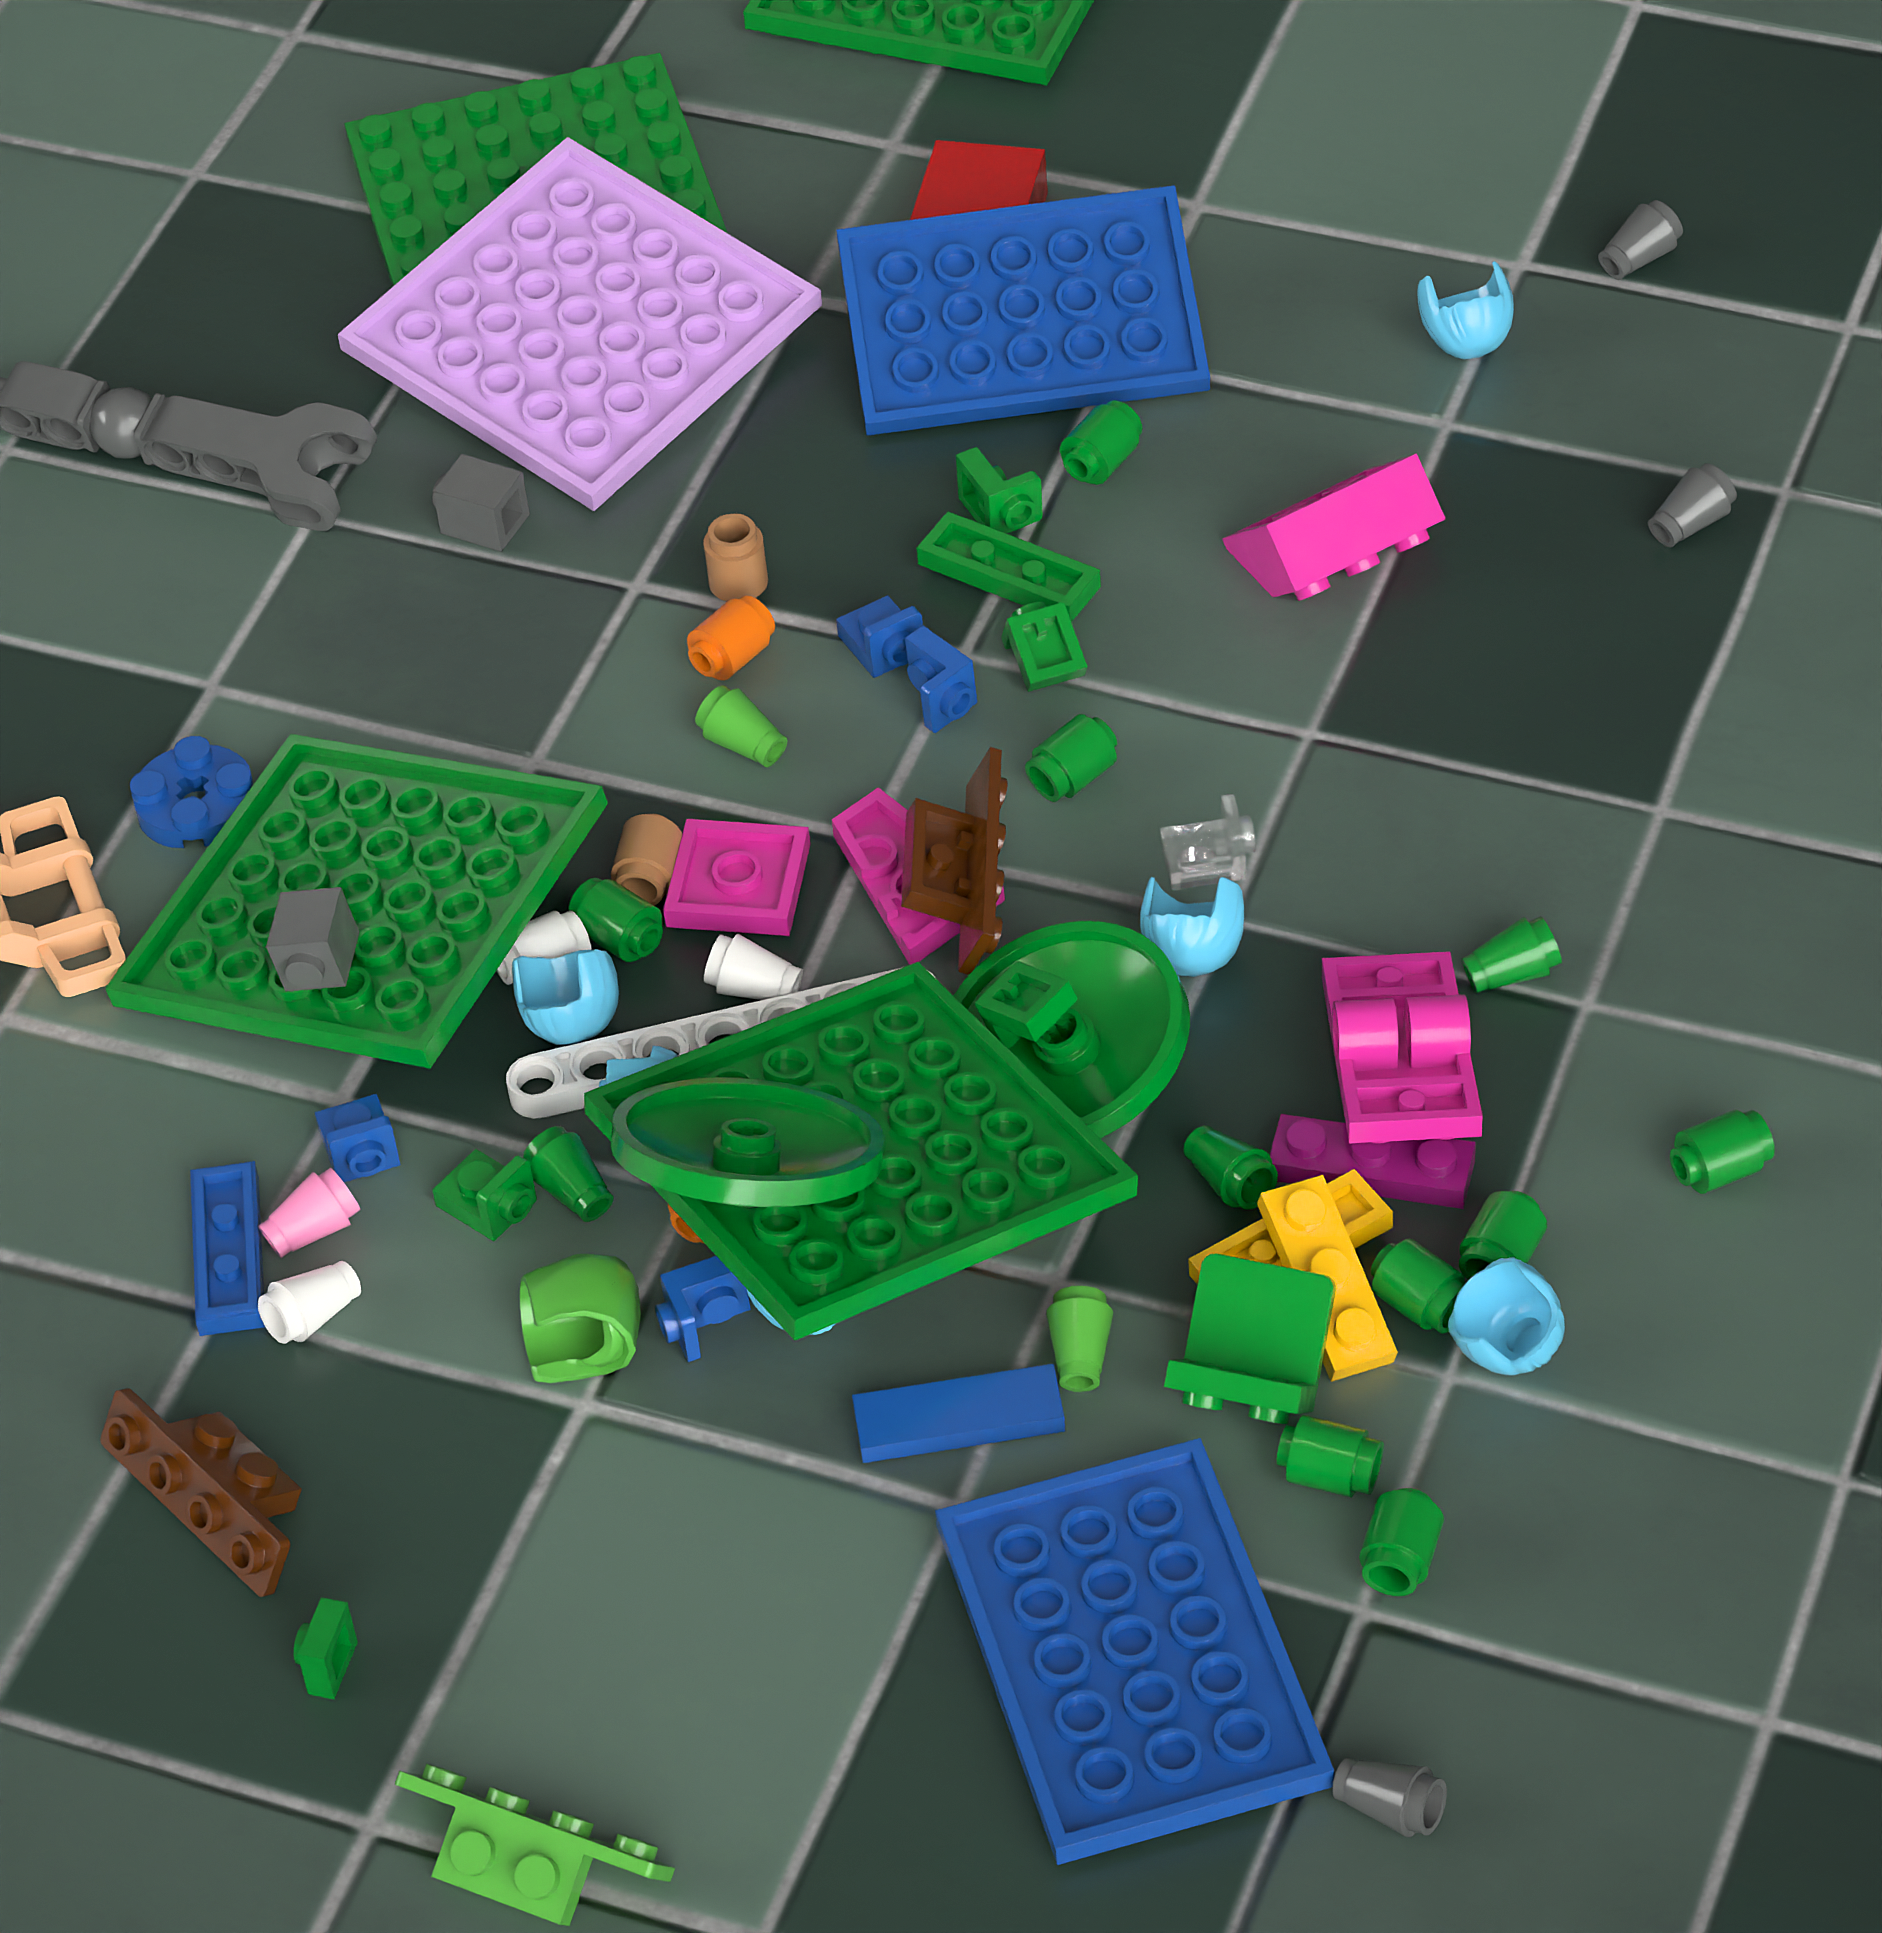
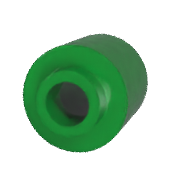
[1060,400,1143,485]
[1025,714,1117,802]
[569,878,663,962]
[1670,1109,1775,1194]
[1459,1191,1547,1280]
[1371,1238,1465,1334]
[1277,1415,1384,1498]
[1359,1488,1444,1596]

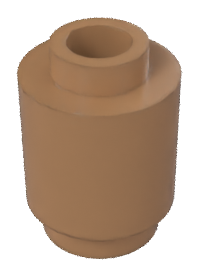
[704,514,768,601]
[611,814,682,905]

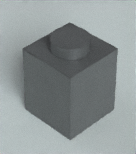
[432,454,530,552]
[266,887,359,992]

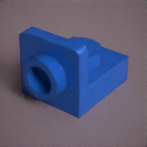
[836,595,923,678]
[905,625,977,733]
[314,1094,401,1182]
[655,1256,751,1362]

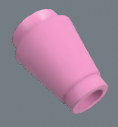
[258,1168,360,1258]

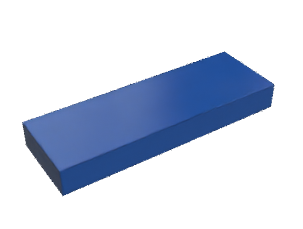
[190,1161,265,1336]
[852,1364,1066,1463]

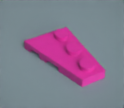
[832,788,1005,965]

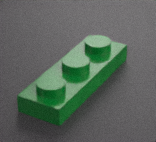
[916,511,1101,622]

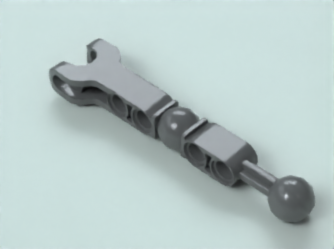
[0,361,377,531]

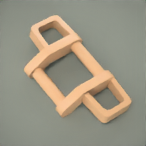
[0,796,126,997]

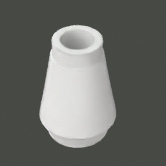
[704,934,803,1000]
[258,1261,361,1344]

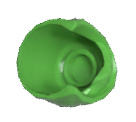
[520,1254,641,1383]

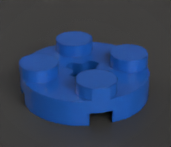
[130,736,253,848]

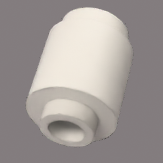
[497,911,591,985]

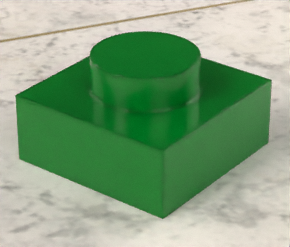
[294,1597,358,1699]

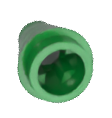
[1461,916,1562,994]
[1184,1125,1278,1209]
[523,1126,614,1222]

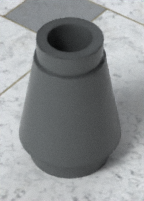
[1598,200,1683,280]
[1648,463,1737,547]
[1332,1758,1447,1837]

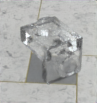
[1160,794,1256,891]

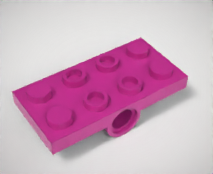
[1322,952,1483,1143]

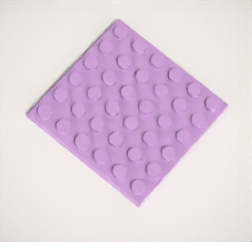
[338,137,822,511]

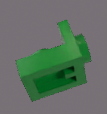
[956,447,1043,534]
[1001,602,1088,692]
[974,961,1078,1049]
[432,1149,537,1242]

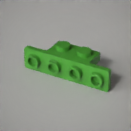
[395,1763,675,1926]

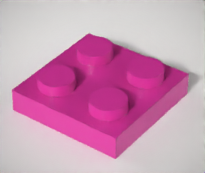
[663,819,811,936]

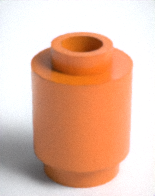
[687,595,775,680]

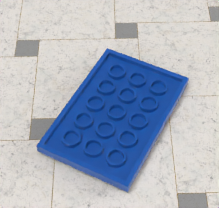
[836,185,1210,436]
[935,1438,1334,1865]

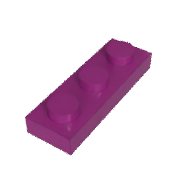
[1270,1114,1476,1209]

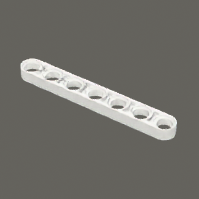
[506,967,935,1119]

